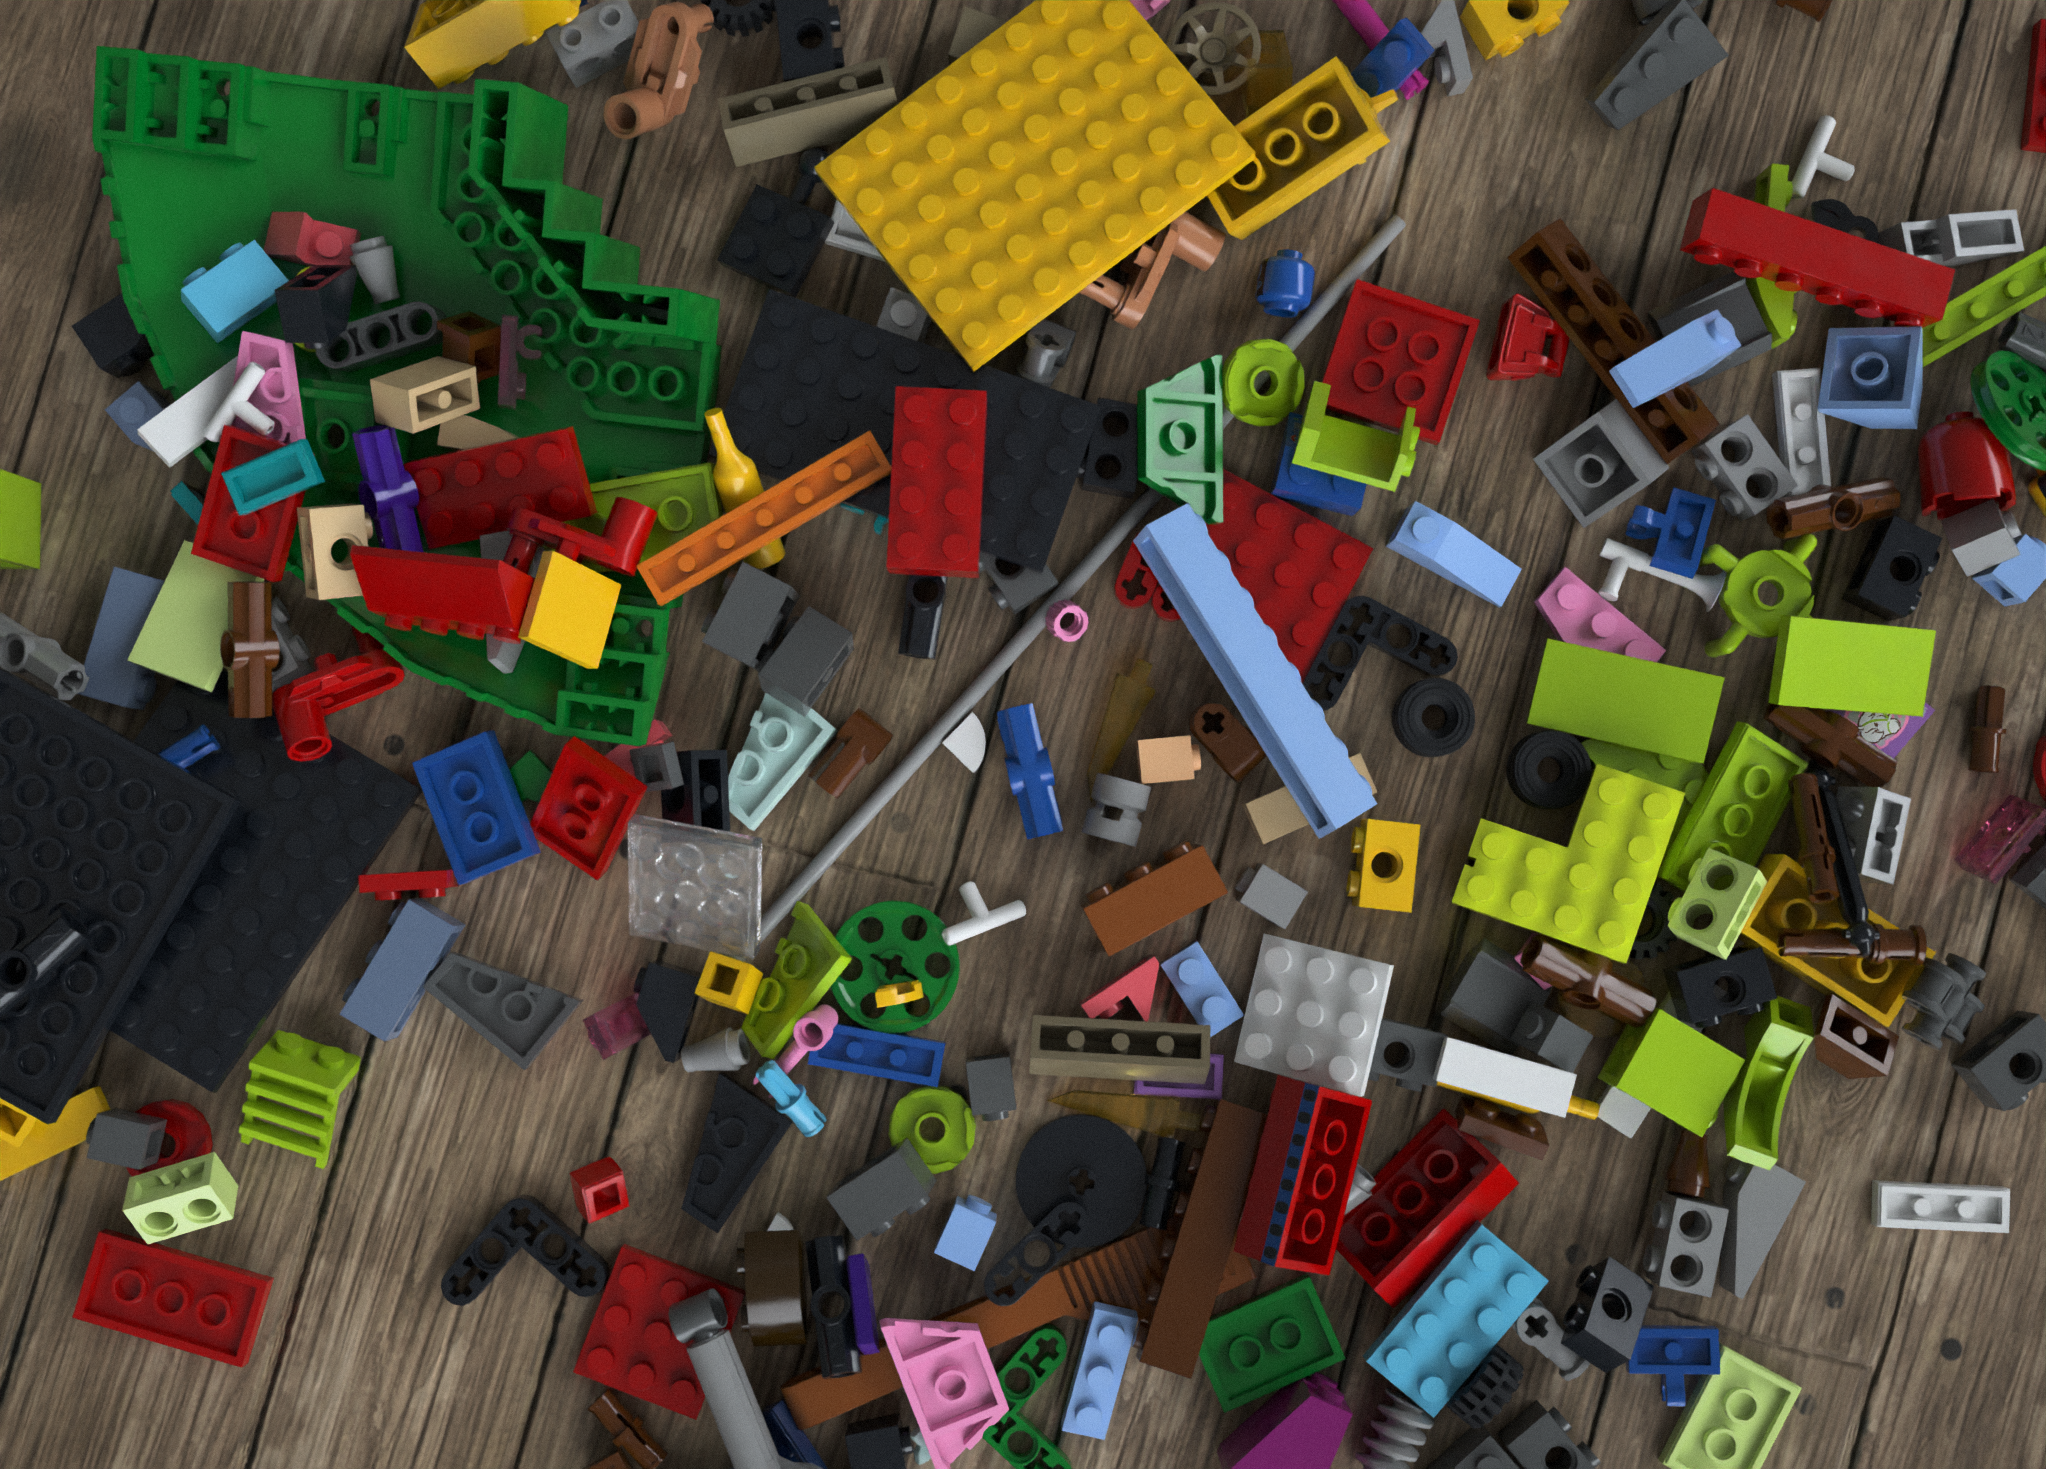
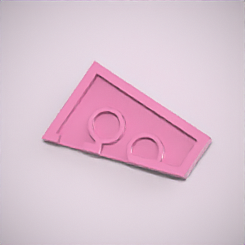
[231,331,306,444]
[1534,567,1666,662]

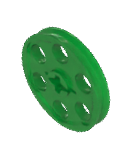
[1970,351,2046,471]
[831,900,960,1033]

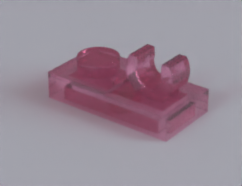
[498,315,542,409]
[1954,794,2046,885]
[583,993,651,1060]

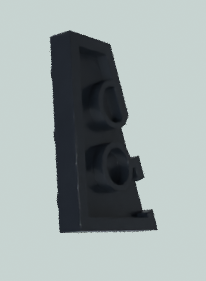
[681,1071,793,1234]

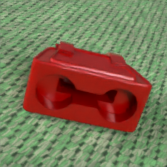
[1486,293,1570,381]

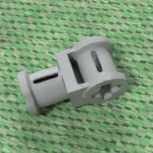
[1511,1297,1590,1381]

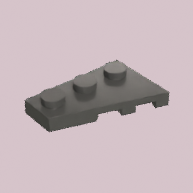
[1585,0,1729,130]
[423,952,584,1070]

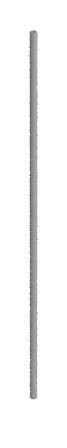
[729,214,1406,962]

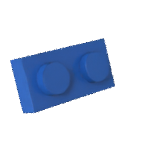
[1351,17,1435,98]

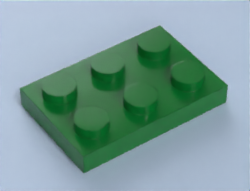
[1199,1273,1346,1413]

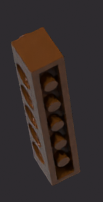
[1507,218,1720,464]

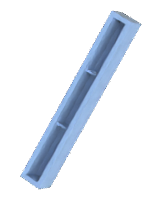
[1133,503,1377,839]

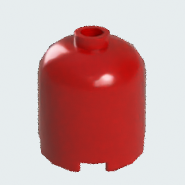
[1918,411,2016,520]

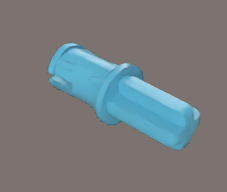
[756,1060,827,1137]

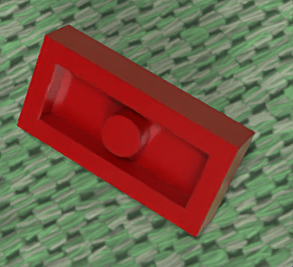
[358,869,460,901]

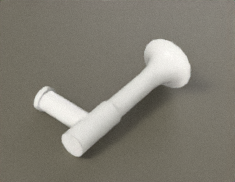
[1598,538,1727,612]

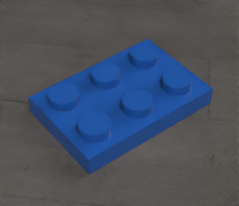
[412,730,541,885]

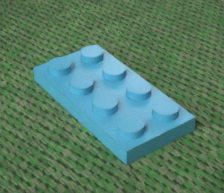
[1363,1220,1549,1418]

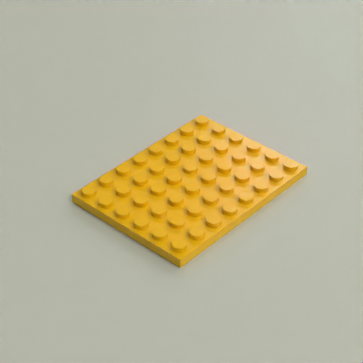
[814,0,1255,372]

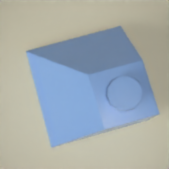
[1818,326,1923,429]

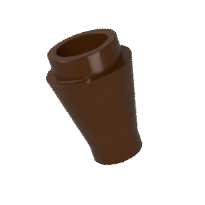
[1665,1130,1710,1199]

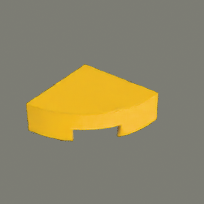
[875,980,924,1008]

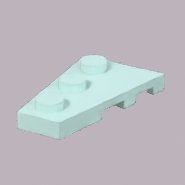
[728,693,838,831]

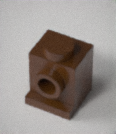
[437,311,501,384]

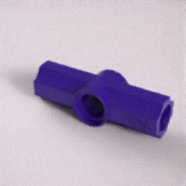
[352,425,424,552]

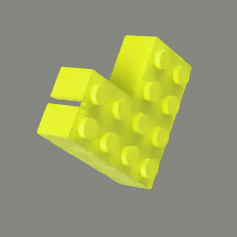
[1452,764,1685,964]

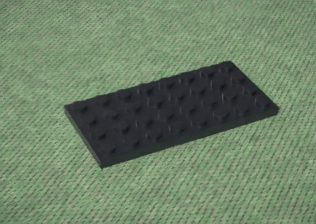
[709,289,1101,574]

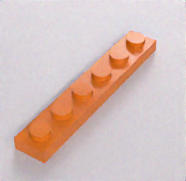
[636,431,891,606]

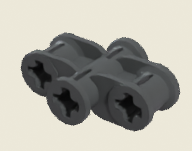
[1902,953,1986,1050]

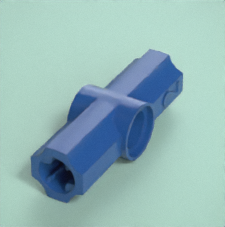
[997,703,1063,839]

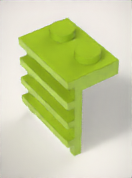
[238,1030,361,1169]

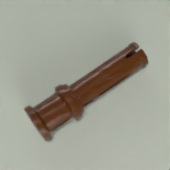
[1777,924,1927,965]

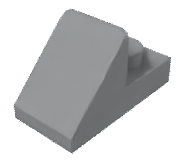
[1421,0,1473,97]

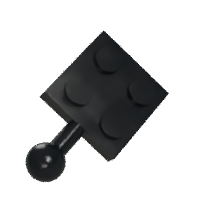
[717,148,834,298]

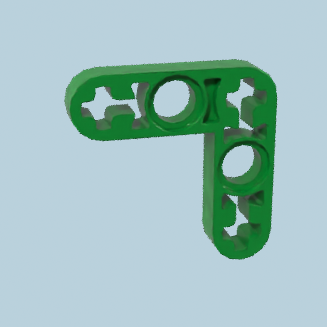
[982,1324,1072,1469]

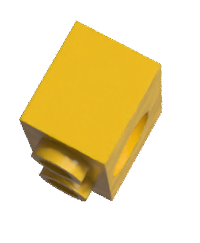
[1460,0,1570,61]
[1346,819,1421,913]

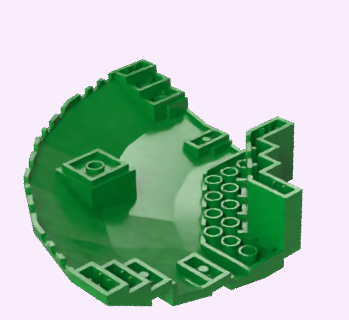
[92,46,722,746]

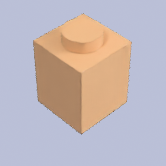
[1135,735,1201,785]

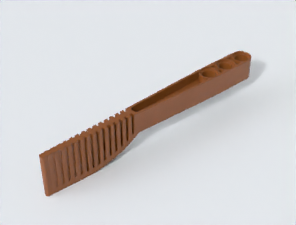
[780,1216,1256,1430]

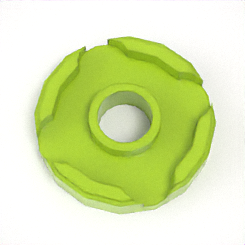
[1222,339,1305,427]
[888,1085,976,1174]

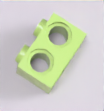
[1667,848,1767,960]
[122,1152,238,1244]

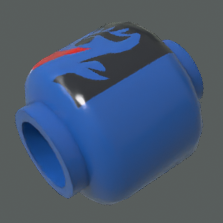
[1255,249,1315,318]

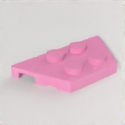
[879,1318,1009,1469]

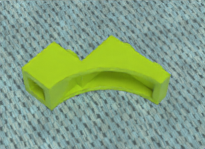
[1723,996,1814,1171]

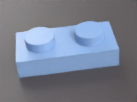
[1160,940,1244,1037]

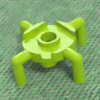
[1699,534,1817,657]

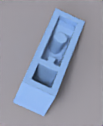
[1609,309,1742,408]
[1386,501,1521,608]

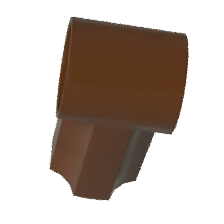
[808,708,894,799]

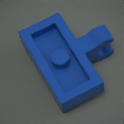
[1625,487,1716,579]
[1626,1325,1720,1406]

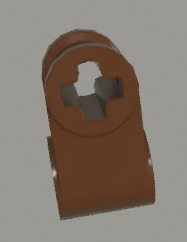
[1188,703,1267,783]

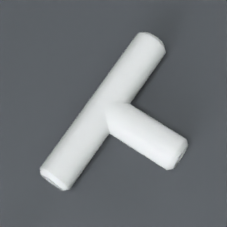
[1792,115,1855,199]
[203,362,275,443]
[942,881,1026,946]

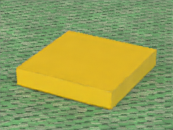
[518,551,621,669]

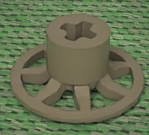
[1167,2,1261,96]

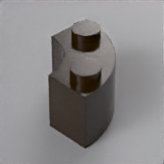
[736,1230,807,1347]

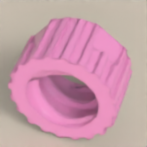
[1045,600,1089,642]

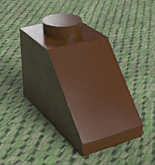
[1814,994,1899,1079]

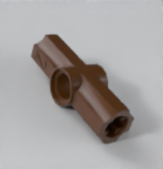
[1767,477,1900,539]
[220,581,280,718]
[1763,703,1898,788]
[1520,934,1657,1028]

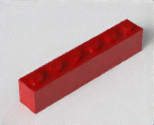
[1680,188,1955,328]

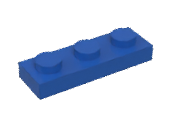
[808,1023,946,1087]

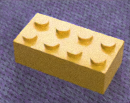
[1207,56,1390,240]
[1738,854,1936,1027]

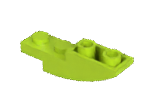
[1746,163,1798,349]

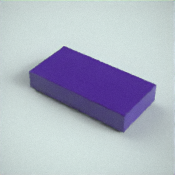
[846,1253,880,1355]

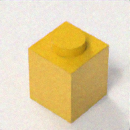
[695,951,763,1014]

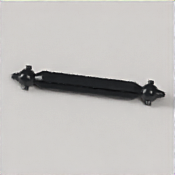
[1806,760,1880,956]

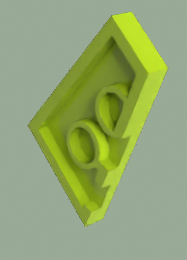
[741,901,852,1059]

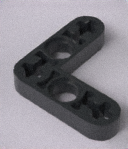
[1302,596,1458,712]
[441,1195,610,1306]

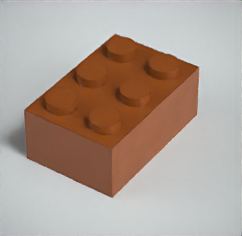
[1081,841,1228,957]

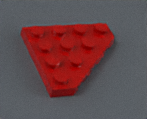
[1205,469,1374,683]

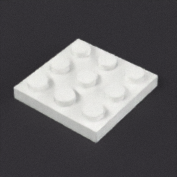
[1234,934,1394,1097]

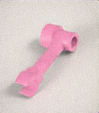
[753,1005,838,1098]

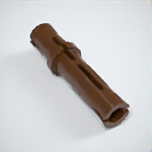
[1788,773,1839,903]

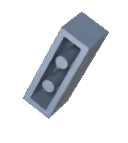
[78,567,165,710]
[339,898,466,1042]

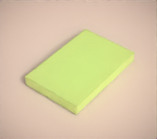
[128,540,264,692]
[1658,1342,1802,1469]

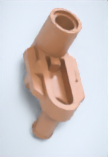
[603,1,714,139]
[1079,212,1226,330]

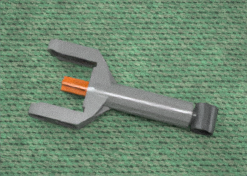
[668,1288,823,1469]

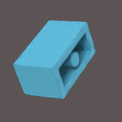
[181,239,289,343]

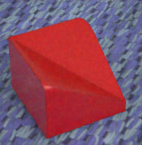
[569,1157,630,1224]

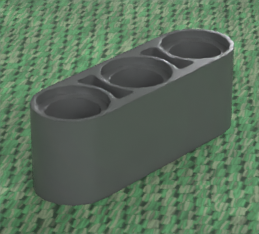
[315,301,448,372]

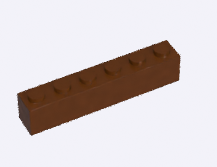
[1132,1099,1267,1379]

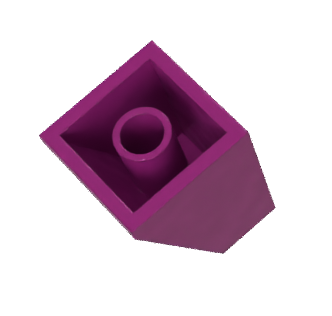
[1217,1372,1353,1469]

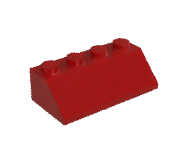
[350,545,535,644]
[1336,1108,1519,1308]

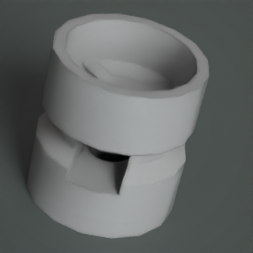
[1082,773,1152,847]

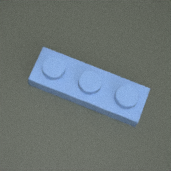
[1061,1301,1138,1440]

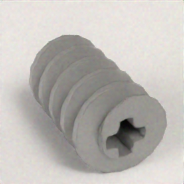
[1349,1388,1435,1469]

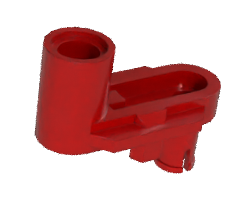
[503,497,658,576]
[272,626,405,762]

